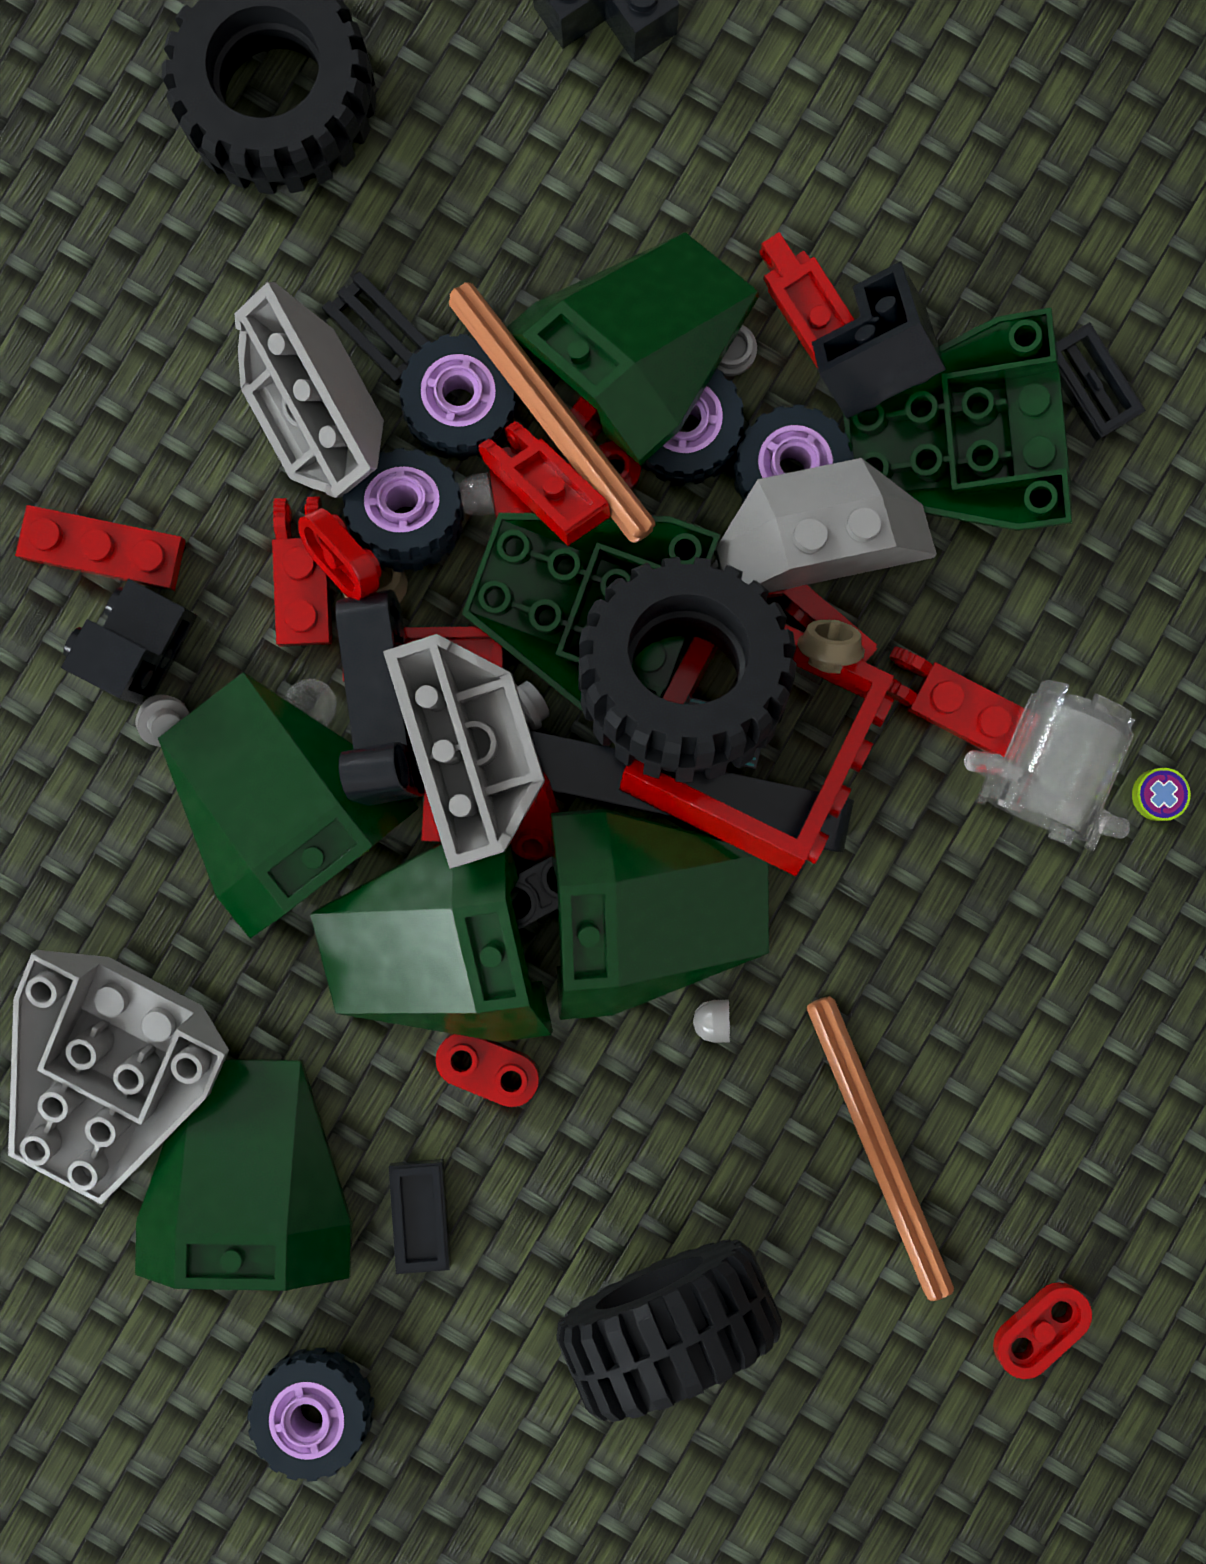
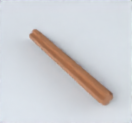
[449,282,656,543]
[807,996,954,1301]

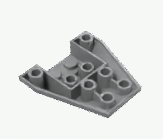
[8,950,229,1204]

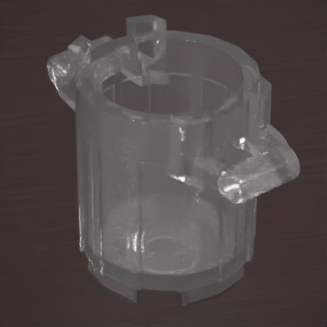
[964,680,1135,851]

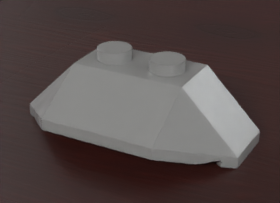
[234,282,384,498]
[715,458,937,593]
[383,634,545,869]

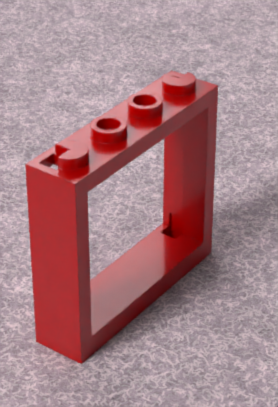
[619,624,895,876]

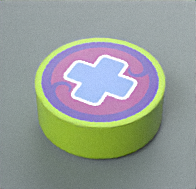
[1132,768,1191,821]

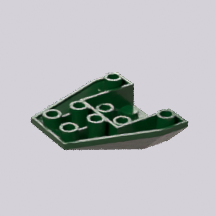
[507,232,759,466]
[843,307,1073,531]
[462,513,721,711]
[158,672,419,939]
[550,809,769,1020]
[310,843,553,1042]
[135,1059,352,1291]

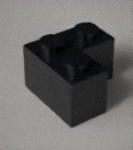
[533,0,679,62]
[812,261,946,419]
[61,579,198,705]

